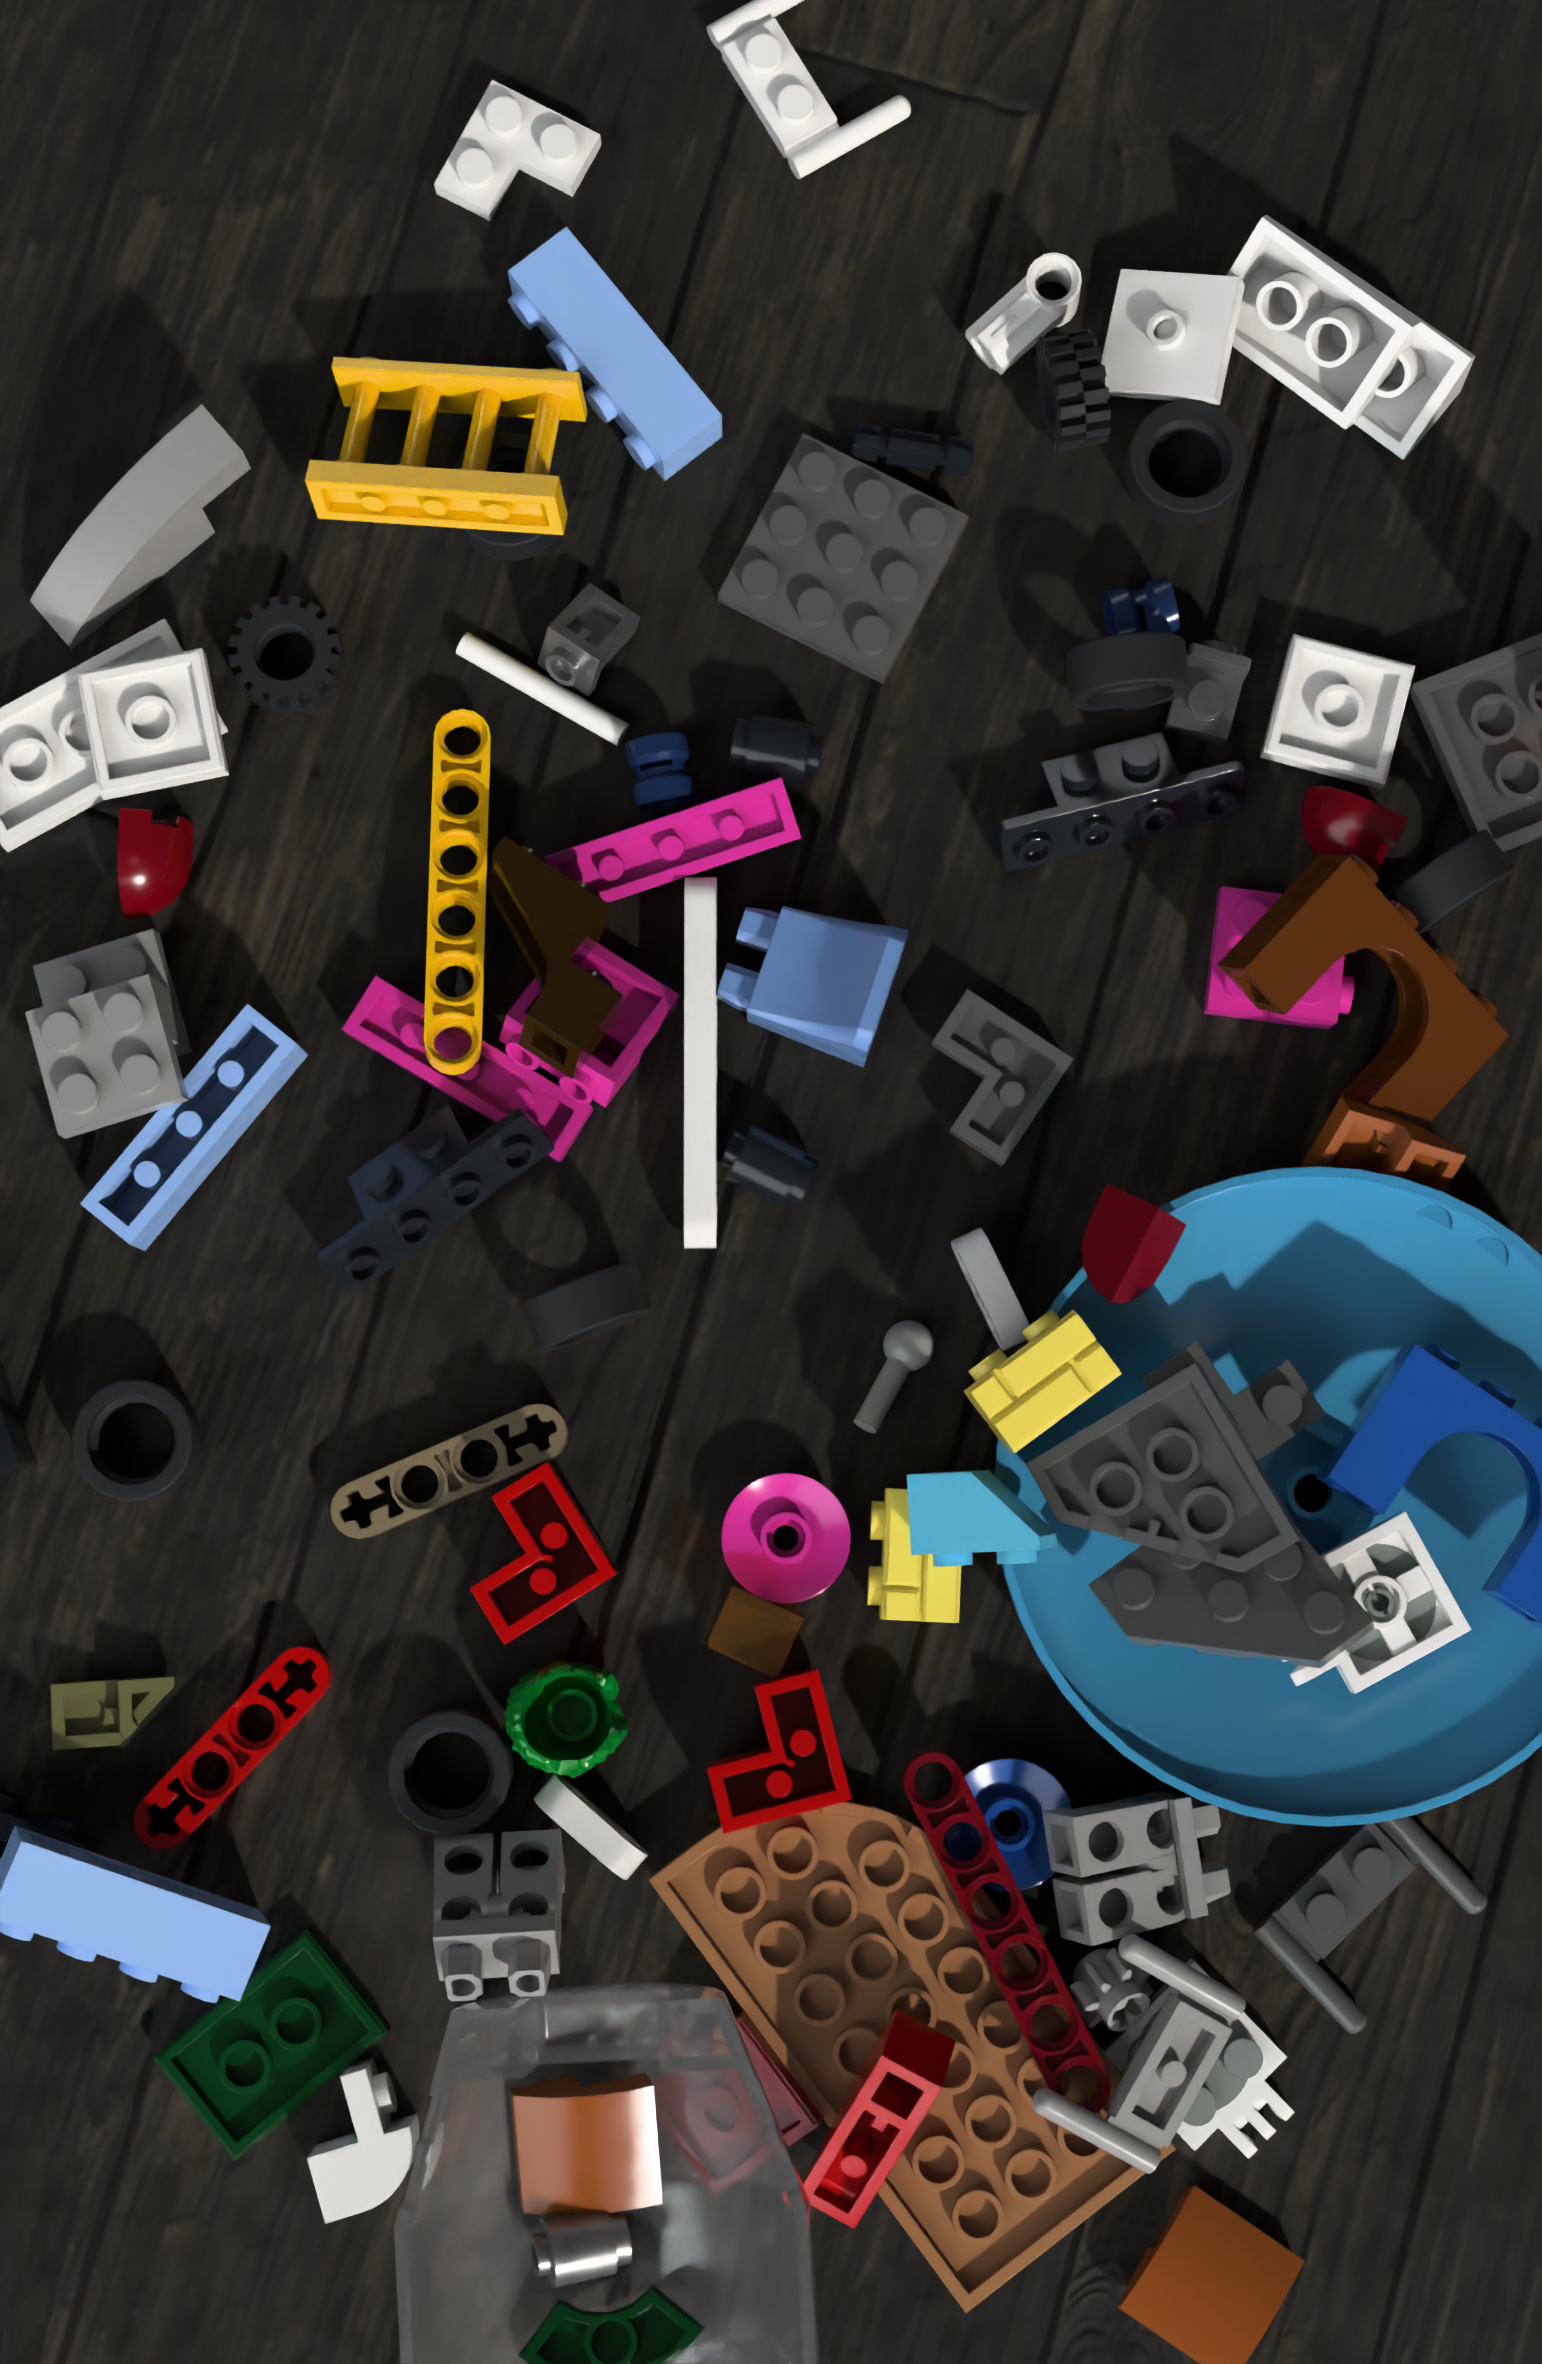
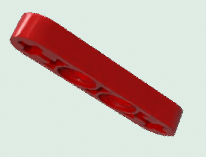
[134,1645,334,1850]

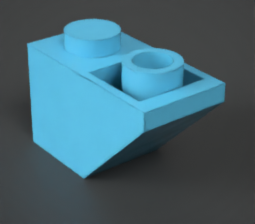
[907,1470,1057,1567]

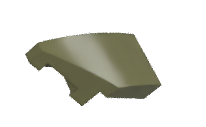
[50,1676,174,1750]

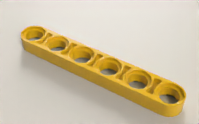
[424,709,491,1075]

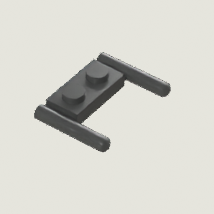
[1252,1816,1487,2034]

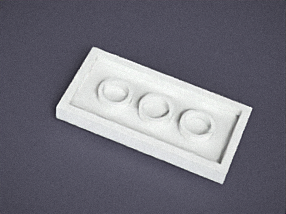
[0,618,228,852]

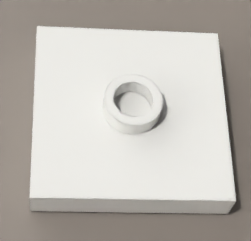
[1101,269,1245,405]
[1260,634,1415,790]
[77,648,229,800]

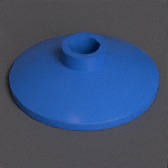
[944,1758,1072,1891]

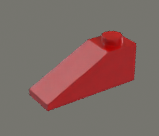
[796,2009,956,2229]

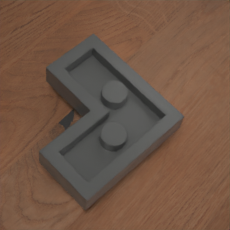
[931,989,1073,1167]
[1140,1341,1326,1460]

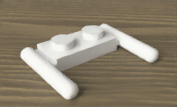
[706,0,911,179]

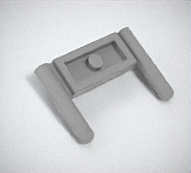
[1032,1934,1246,2174]

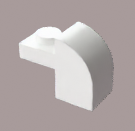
[307,2057,419,2224]

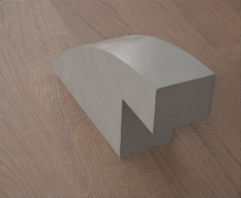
[30,404,251,650]

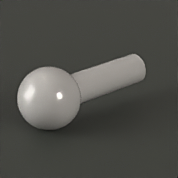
[854,1320,934,1433]

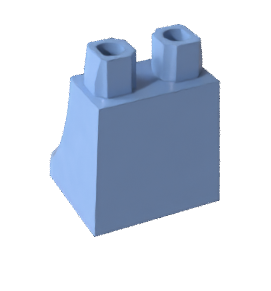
[717,906,909,1068]

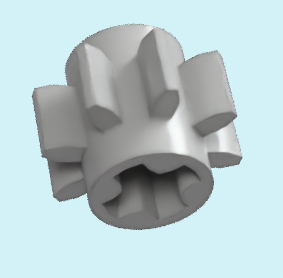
[1069,1948,1154,2032]

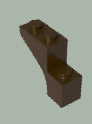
[487,836,623,1079]

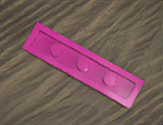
[544,777,802,903]
[342,976,594,1163]

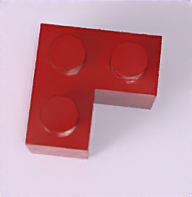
[470,1462,620,1645]
[707,1666,852,1834]

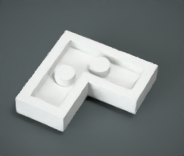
[434,80,601,221]

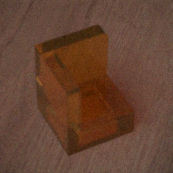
[708,1585,804,1679]

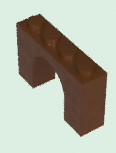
[1217,853,1509,1129]

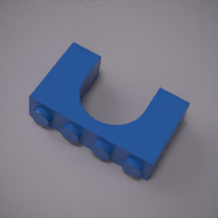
[1316,1342,1542,1628]

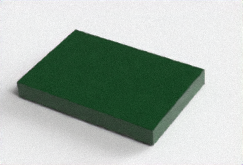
[153,1926,391,2161]

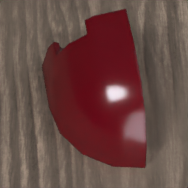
[1300,786,1409,876]
[117,808,194,920]
[1082,1184,1187,1304]

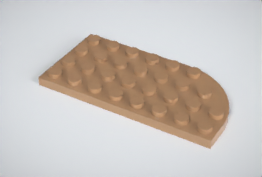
[649,1801,1176,2313]

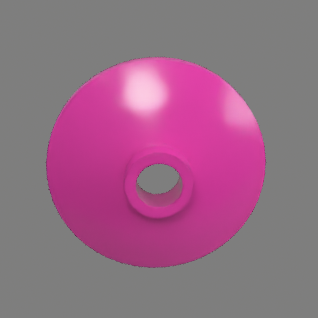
[721,1473,851,1603]

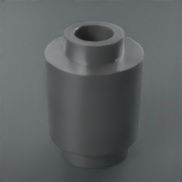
[529,2211,632,2288]

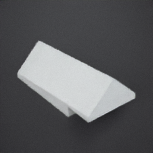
[1226,215,1475,460]

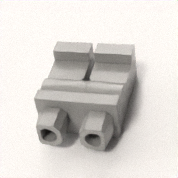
[1042,1791,1231,1946]
[432,1829,566,2001]

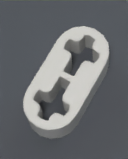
[951,1228,1029,1351]
[533,1773,648,1880]

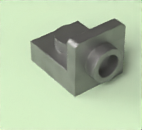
[538,583,640,697]
[1164,640,1252,746]

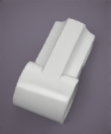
[965,252,1082,375]

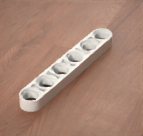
[684,877,717,1248]

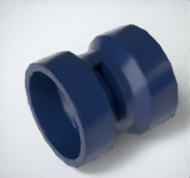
[1102,576,1180,636]
[625,732,696,811]

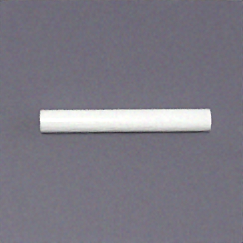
[456,632,630,746]

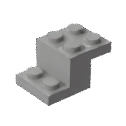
[25,928,192,1139]

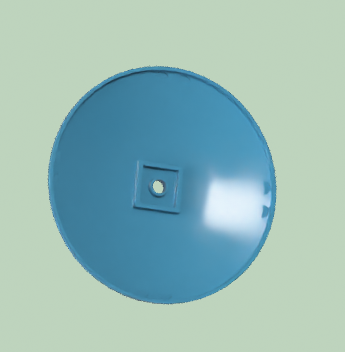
[994,1166,1542,1827]

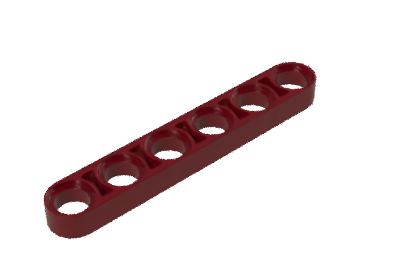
[903,1750,1111,2114]

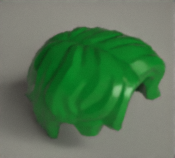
[504,1658,629,1778]

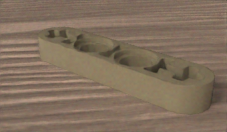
[330,1403,569,1539]

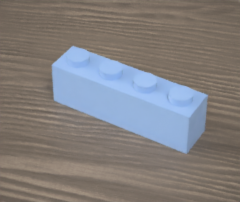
[508,226,723,481]
[80,1004,308,1251]
[0,1826,271,2003]

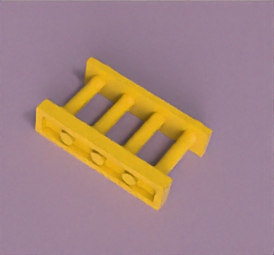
[305,357,587,535]

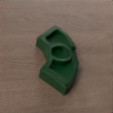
[518,2285,707,2364]

